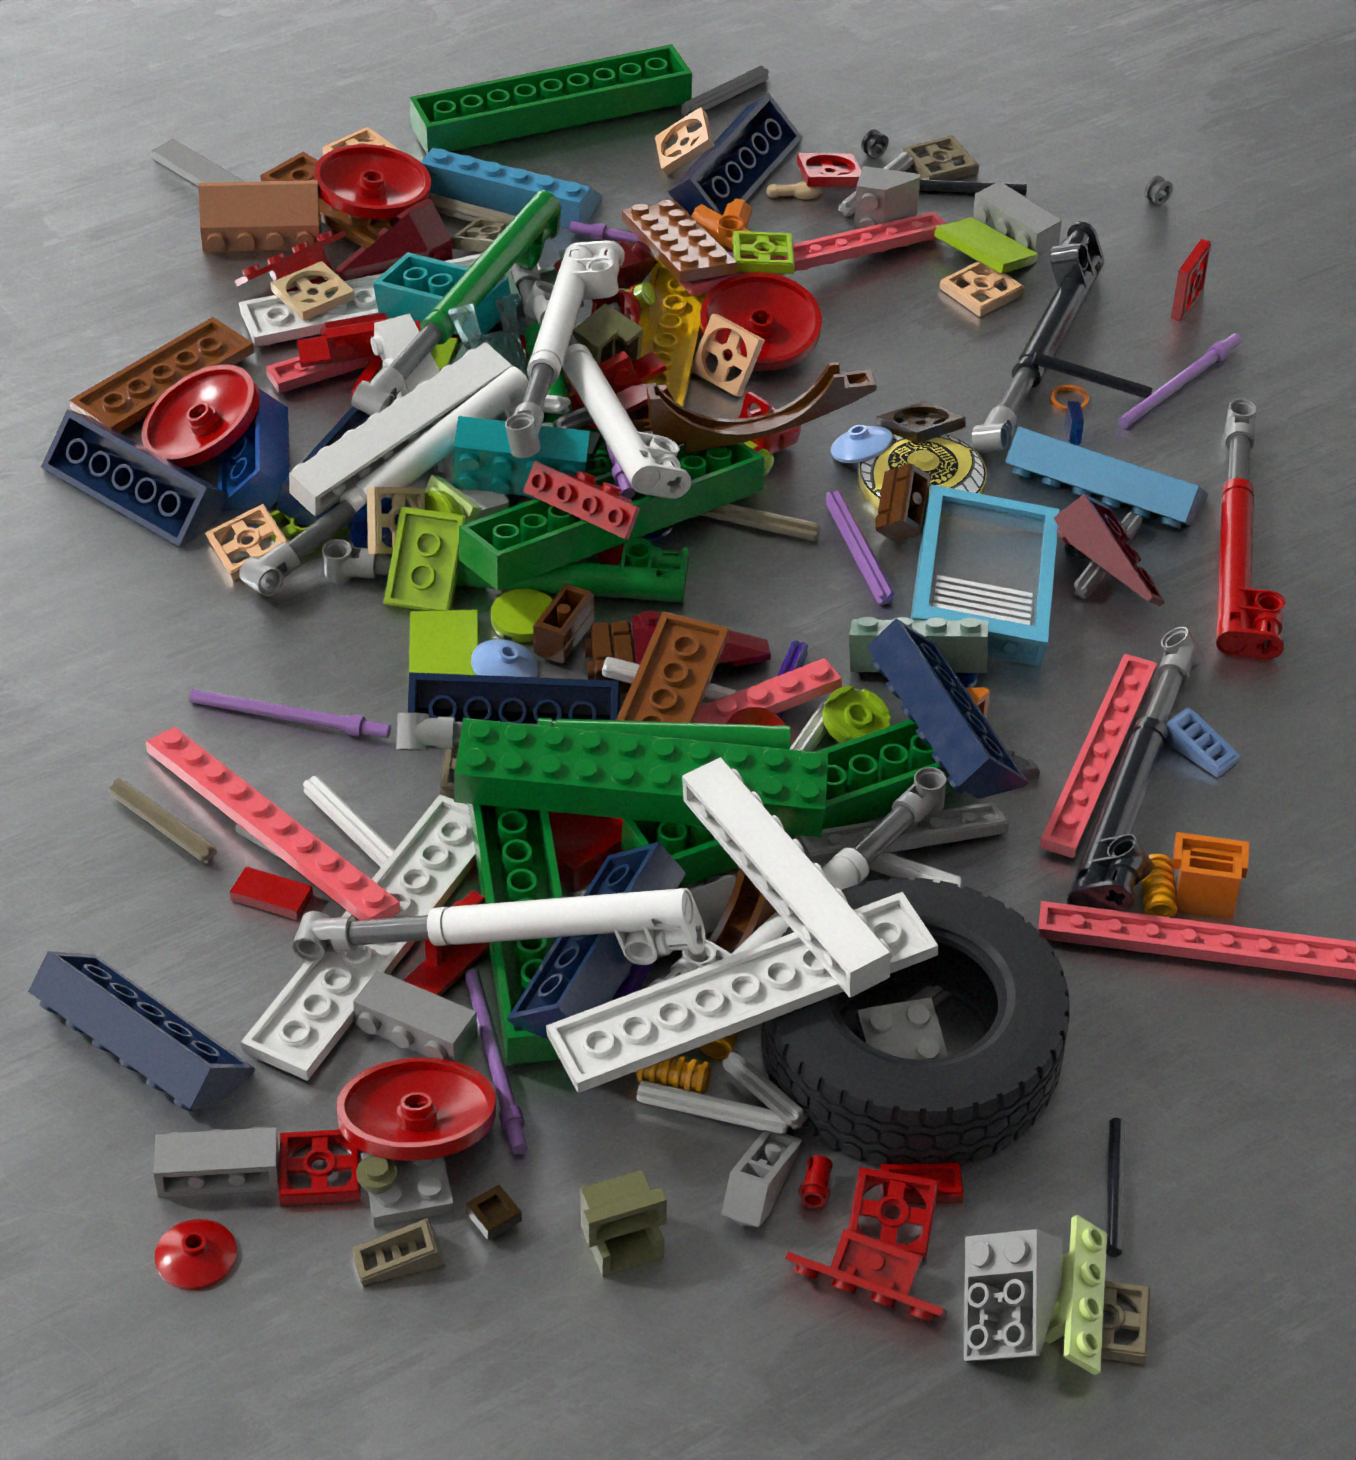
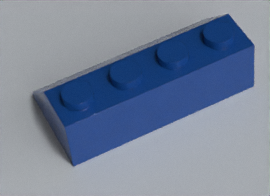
[218,389,290,511]

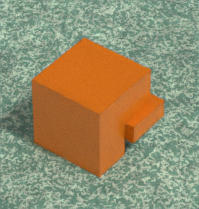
[1172,832,1250,919]

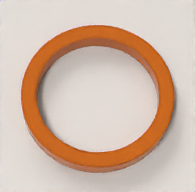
[1050,385,1089,413]

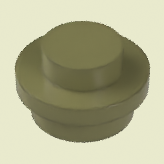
[356,1155,397,1194]

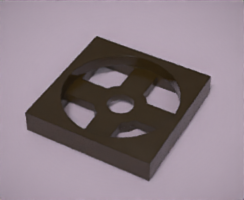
[877,401,966,444]

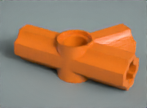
[691,199,766,256]

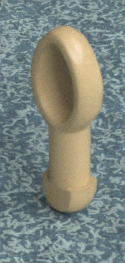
[766,181,823,200]

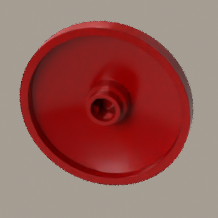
[313,144,431,219]
[700,272,822,371]
[142,365,260,467]
[336,1057,496,1161]

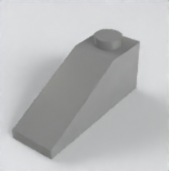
[721,1130,803,1228]

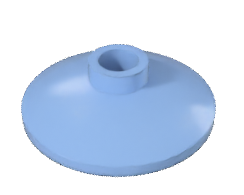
[831,425,893,463]
[471,639,539,677]

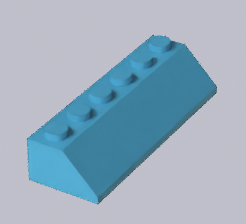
[421,148,602,229]
[1005,426,1208,529]

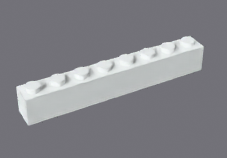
[371,313,509,520]
[289,342,512,517]
[682,757,892,998]

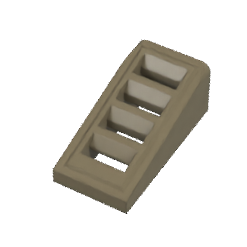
[351,1218,445,1285]

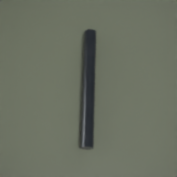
[919,179,1027,195]
[1032,352,1152,398]
[1106,1118,1125,1257]

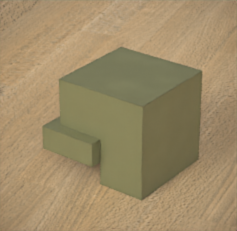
[573,304,643,365]
[580,1169,667,1277]

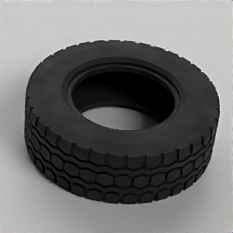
[761,878,1070,1165]

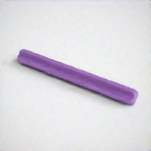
[825,490,895,606]

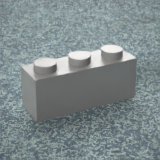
[973,181,1062,256]
[353,970,478,1063]
[153,1127,280,1197]

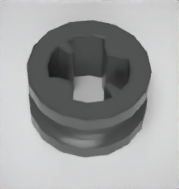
[1144,176,1173,205]

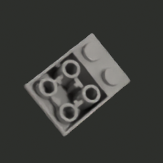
[964,1229,1062,1362]

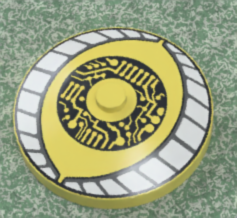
[858,434,986,521]

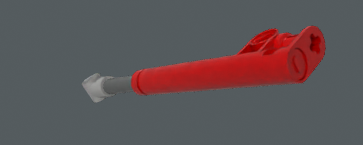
[1216,398,1286,659]

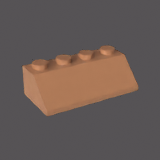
[199,180,322,252]

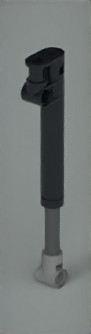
[972,221,1104,453]
[1067,627,1204,911]

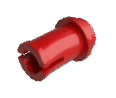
[798,1155,833,1208]

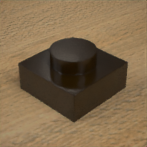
[465,1185,522,1240]

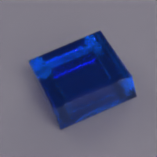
[1065,401,1084,445]

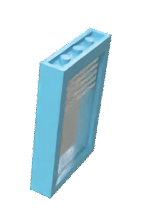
[910,484,1060,667]

